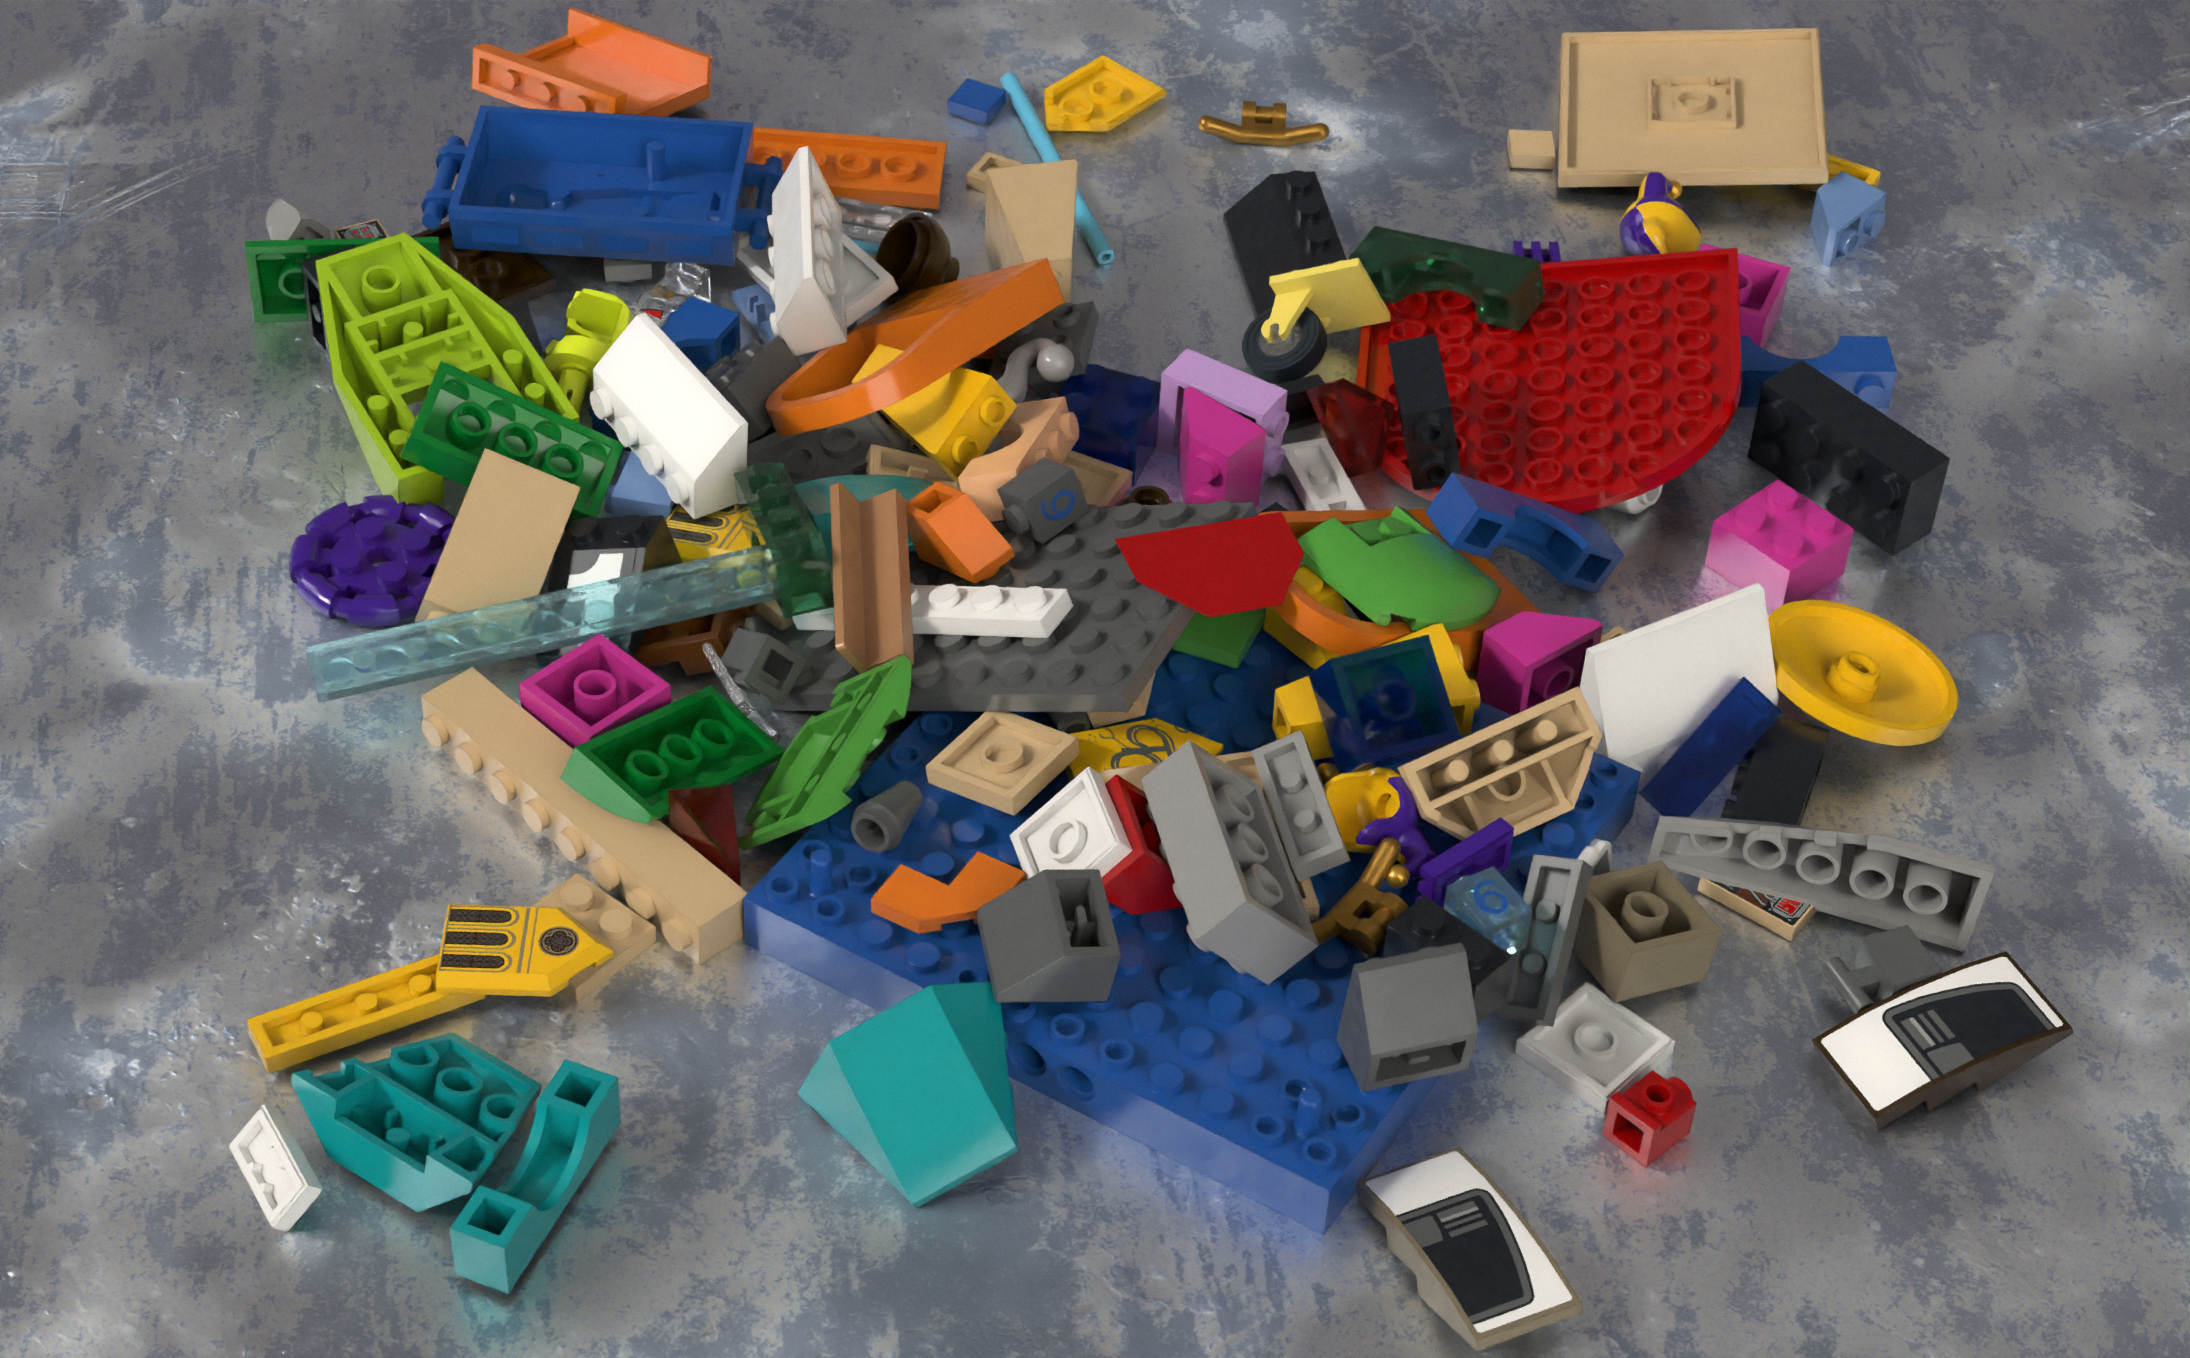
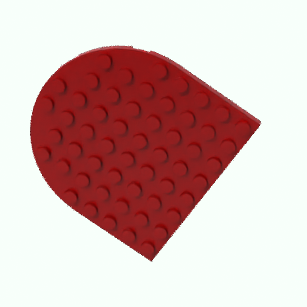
[1355,248,1742,514]

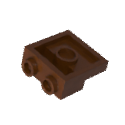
[634,568,757,676]

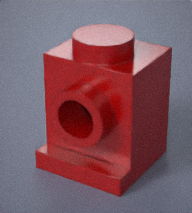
[1602,1070,1697,1168]

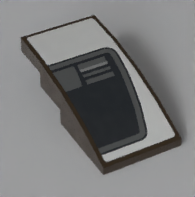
[1812,951,2073,1130]

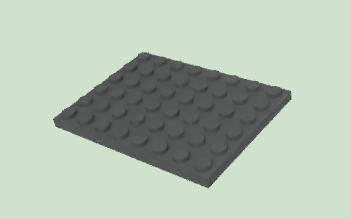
[768,500,1258,712]

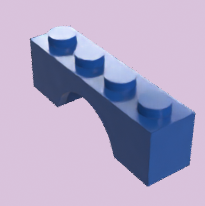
[589,296,741,452]
[1738,335,1897,408]
[1425,472,1624,594]

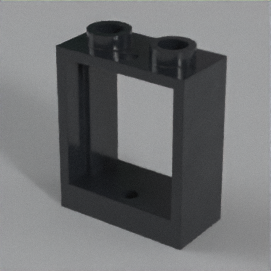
[1388,334,1461,491]

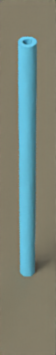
[1000,72,1115,265]

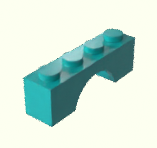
[450,1059,621,1294]

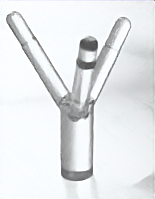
[702,643,781,744]

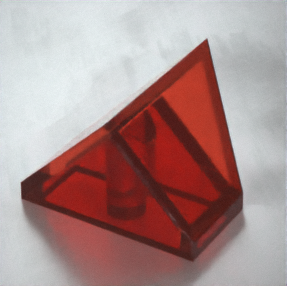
[1307,378,1395,478]
[668,785,741,887]

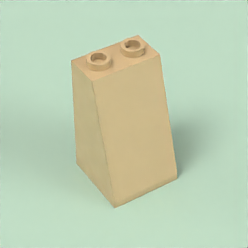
[985,159,1078,307]
[414,448,580,660]

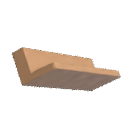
[830,482,914,674]

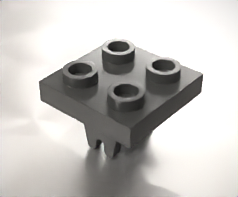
[989,301,1099,402]

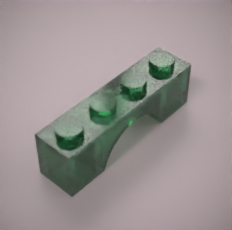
[1348,226,1545,331]
[733,462,834,618]

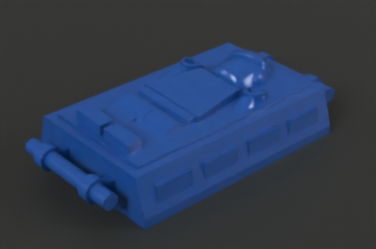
[421,105,784,266]

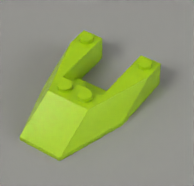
[316,232,580,506]

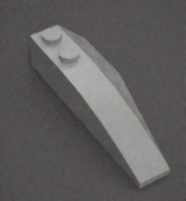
[1646,816,1996,952]

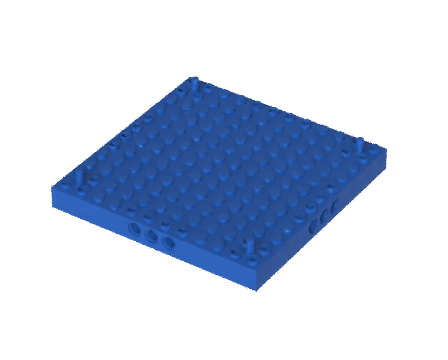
[743,624,1641,1236]

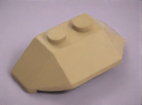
[1398,686,1602,841]

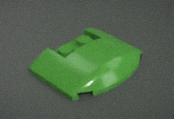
[1297,505,1502,631]
[736,655,912,851]

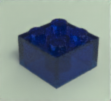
[1058,363,1161,487]
[1308,635,1461,775]

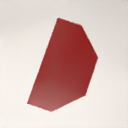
[1115,512,1304,618]

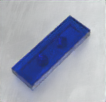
[1637,677,1783,817]

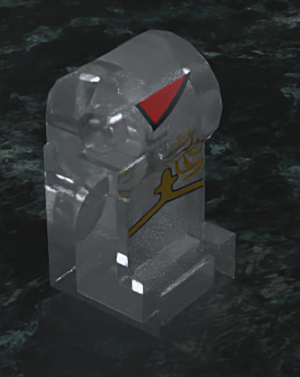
[630,262,711,328]

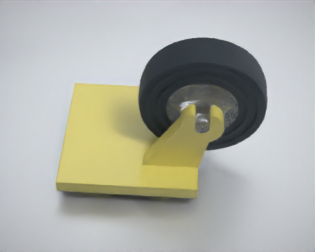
[1242,258,1390,384]

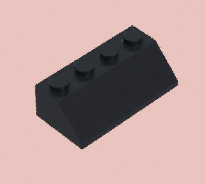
[1223,171,1347,318]

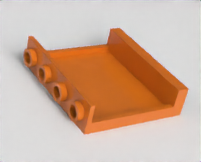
[472,8,713,117]

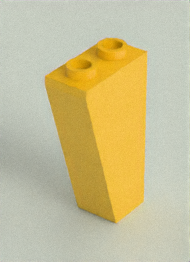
[851,344,1017,483]
[1272,623,1481,760]

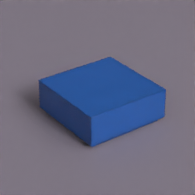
[947,78,1006,125]

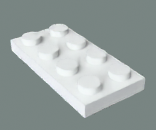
[735,232,899,327]

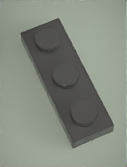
[1494,854,1592,1027]

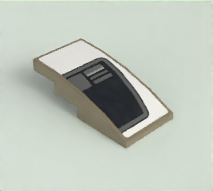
[1356,1147,1583,1351]

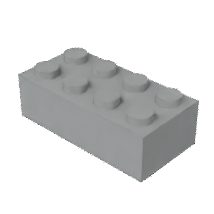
[1141,740,1319,985]

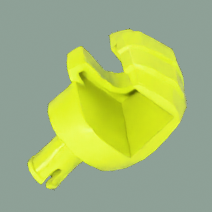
[542,288,633,416]

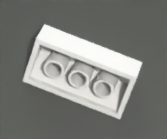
[767,146,847,357]
[590,313,748,519]

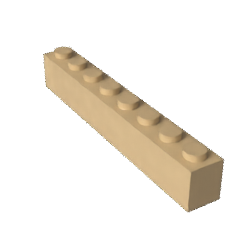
[421,667,748,965]

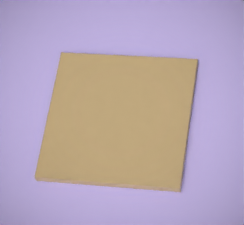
[1558,28,1829,187]

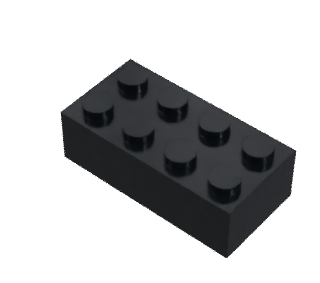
[1748,360,1950,556]

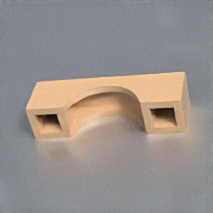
[958,396,1079,522]

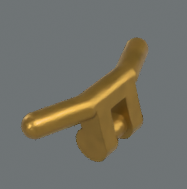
[1198,101,1330,147]
[1311,837,1409,955]

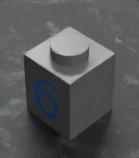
[997,457,1090,544]

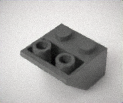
[706,336,802,442]
[976,869,1121,1003]
[1336,942,1479,1092]

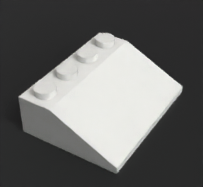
[1580,583,1779,788]

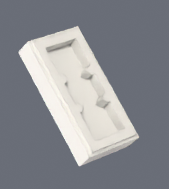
[229,1104,324,1232]

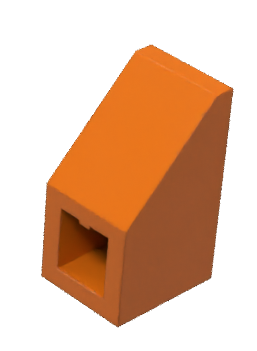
[906,481,1015,584]

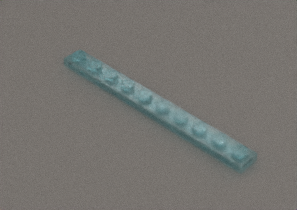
[306,532,833,703]

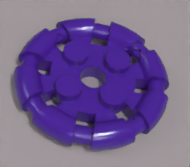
[289,495,455,627]

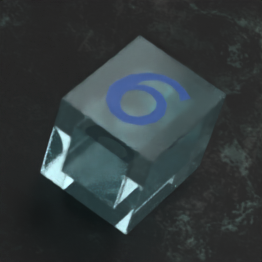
[1444,866,1532,954]

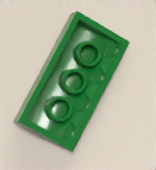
[245,237,443,322]
[399,361,623,531]
[560,685,785,824]

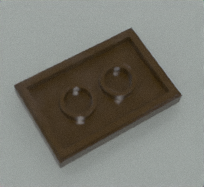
[410,221,556,307]

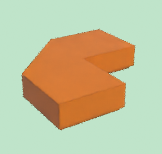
[871,851,1026,934]

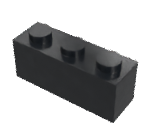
[1720,713,1830,826]

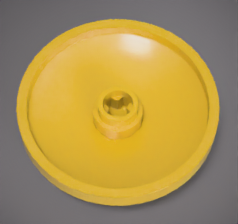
[1768,600,1958,746]

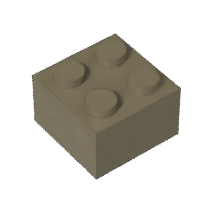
[1572,861,1722,1002]

